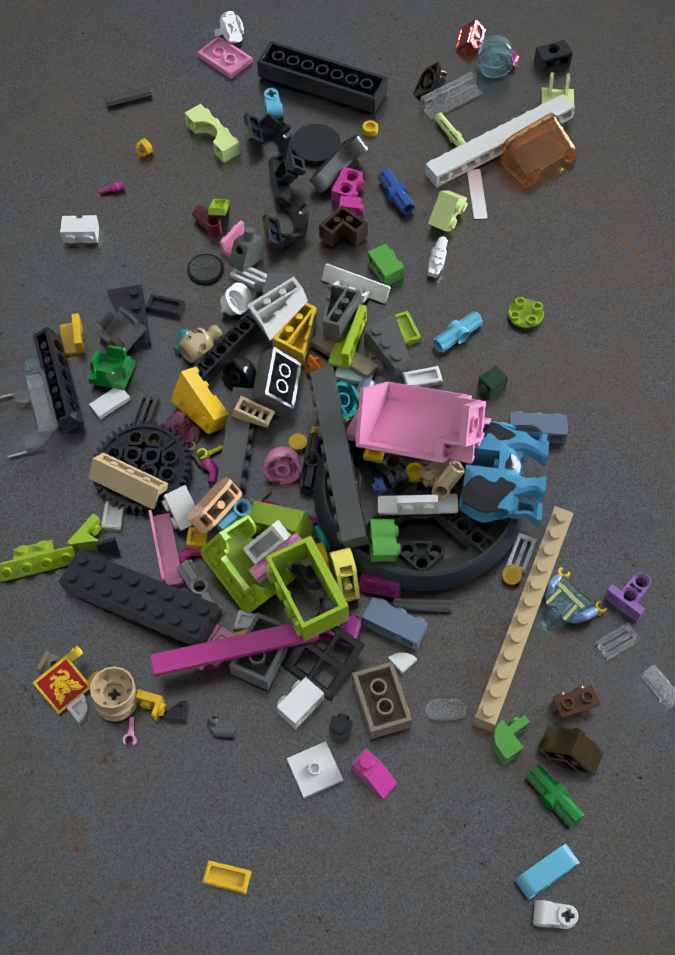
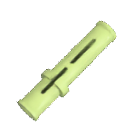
[434,113,466,147]

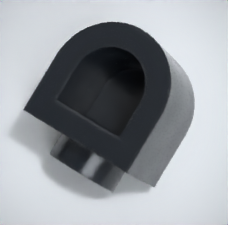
[329,713,353,743]

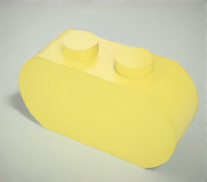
[329,548,360,602]

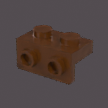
[550,685,600,718]

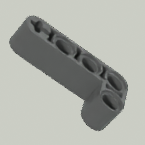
[309,134,368,193]

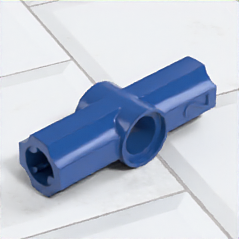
[378,169,415,215]

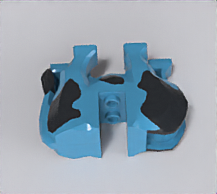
[459,421,549,527]

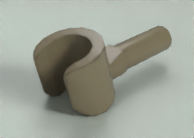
[188,441,201,467]
[249,489,272,506]

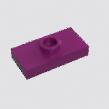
[360,573,401,598]

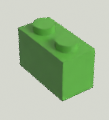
[368,244,405,286]

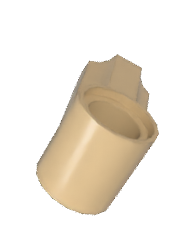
[432,460,465,500]

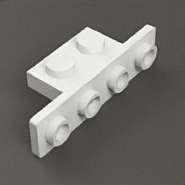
[322,264,390,303]
[378,494,458,515]

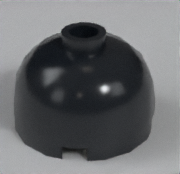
[220,357,257,392]

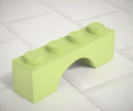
[185,104,240,163]

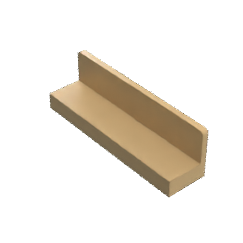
[89,453,168,509]

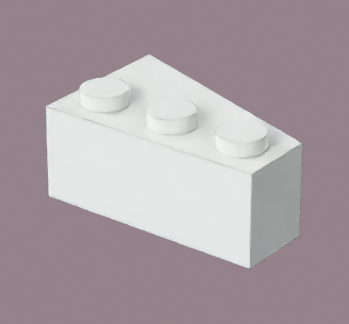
[248,277,308,340]

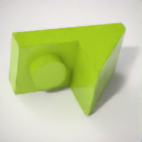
[67,514,101,552]

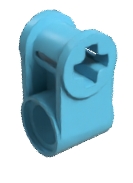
[264,88,284,119]

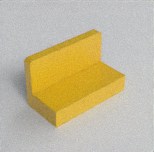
[60,313,85,356]

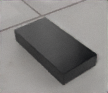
[146,294,185,318]

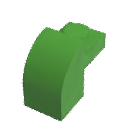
[492,715,530,765]

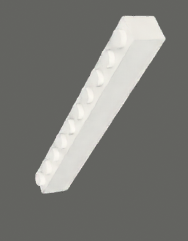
[425,94,575,188]

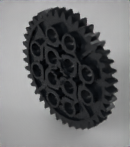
[93,420,192,514]

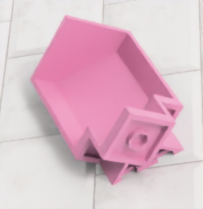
[347,382,492,464]

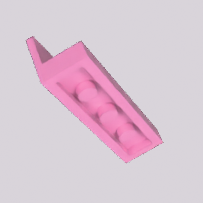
[149,510,184,587]

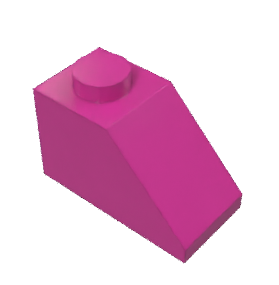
[351,749,397,800]

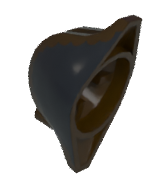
[413,62,447,97]

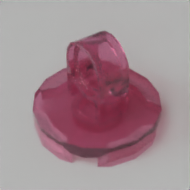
[164,411,202,445]

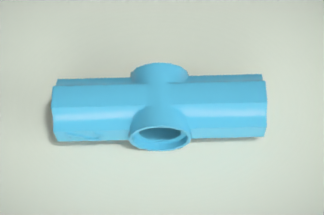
[433,311,483,353]

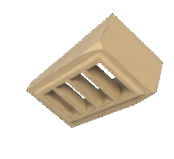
[232,396,275,428]

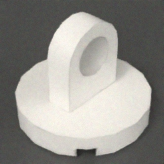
[213,11,244,44]

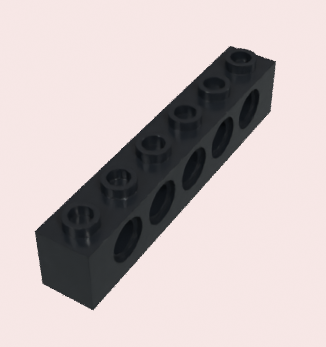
[33,327,83,432]

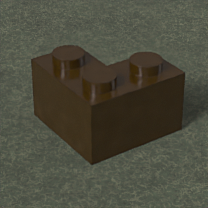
[319,205,368,247]
[538,726,604,775]

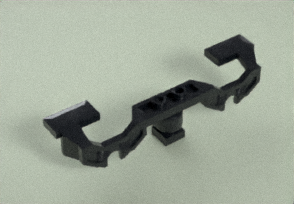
[243,113,310,249]

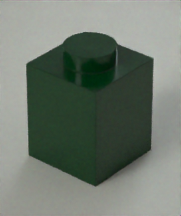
[478,365,508,399]

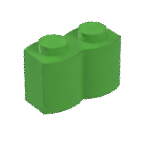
[368,519,400,562]

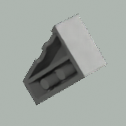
[322,283,362,342]
[364,313,410,379]

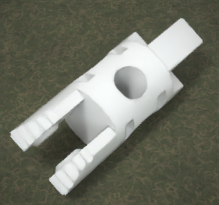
[427,236,447,278]

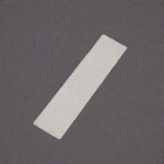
[467,169,488,219]

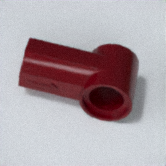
[192,205,222,237]

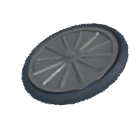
[187,254,224,284]

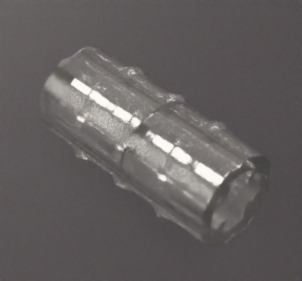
[641,665,675,710]

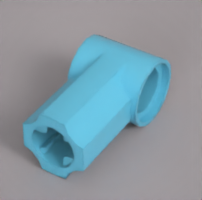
[215,499,251,532]

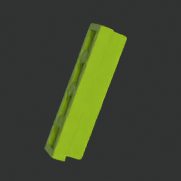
[328,305,367,368]

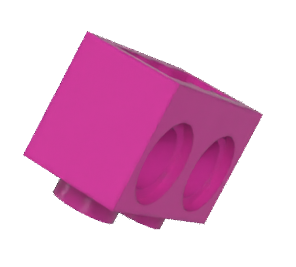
[331,167,365,204]

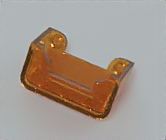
[500,113,578,187]

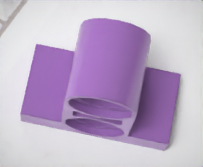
[604,573,651,622]

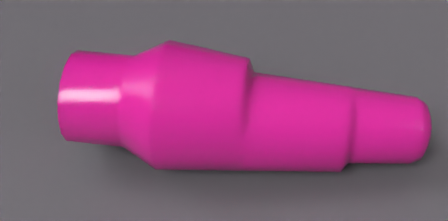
[99,182,125,194]

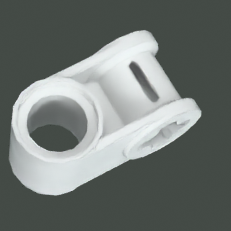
[533,900,578,929]

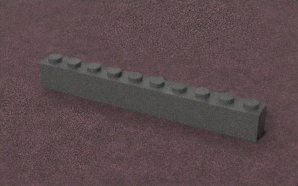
[308,366,370,548]
[206,387,257,544]

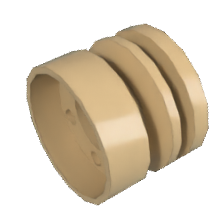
[90,666,138,722]

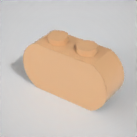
[187,477,242,534]

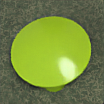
[508,297,544,328]

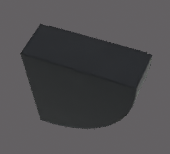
[164,701,188,723]

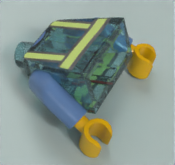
[544,567,607,626]

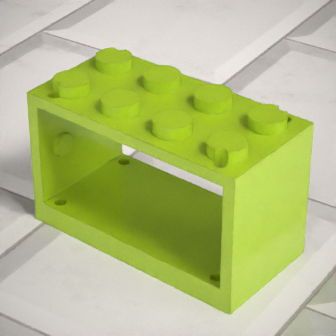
[264,536,349,642]

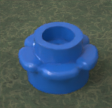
[372,477,388,496]

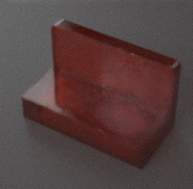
[456,19,486,54]

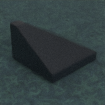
[96,537,121,557]

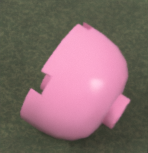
[263,446,302,485]

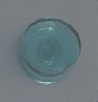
[477,36,513,78]

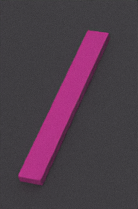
[151,619,319,677]

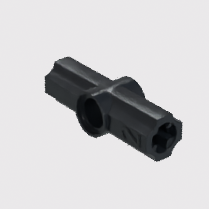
[299,432,323,492]

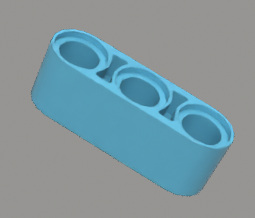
[515,844,580,900]

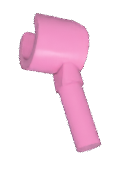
[123,717,137,746]

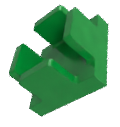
[88,345,136,390]

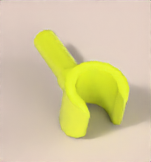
[197,445,223,461]

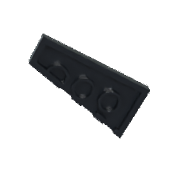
[107,284,151,348]

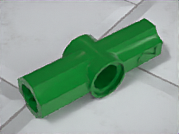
[525,764,584,828]

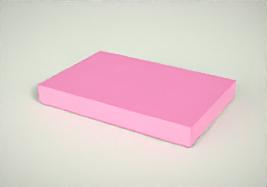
[197,36,253,79]

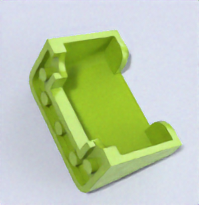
[201,514,296,612]

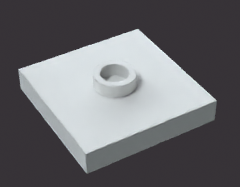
[287,741,343,799]

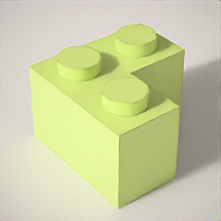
[428,191,467,231]

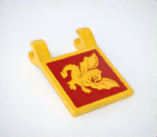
[32,646,98,714]

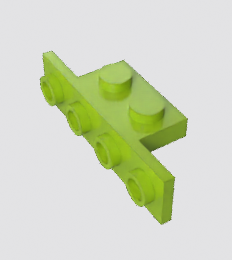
[0,540,75,582]

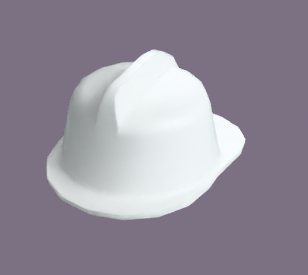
[220,283,253,316]

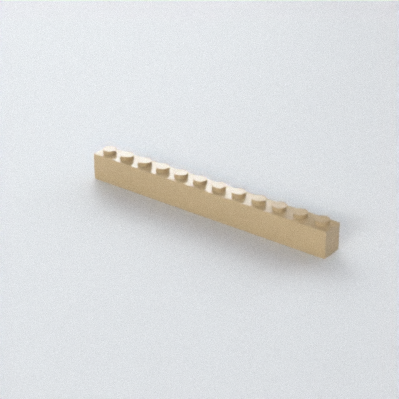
[473,506,573,733]

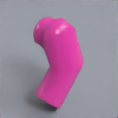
[201,458,219,485]
[179,548,202,563]

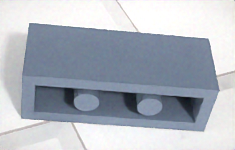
[508,411,567,444]
[362,597,428,651]

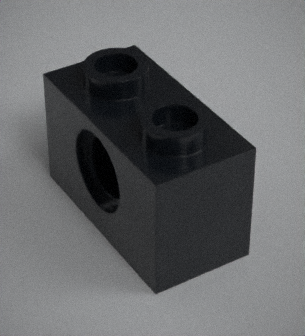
[534,40,573,72]

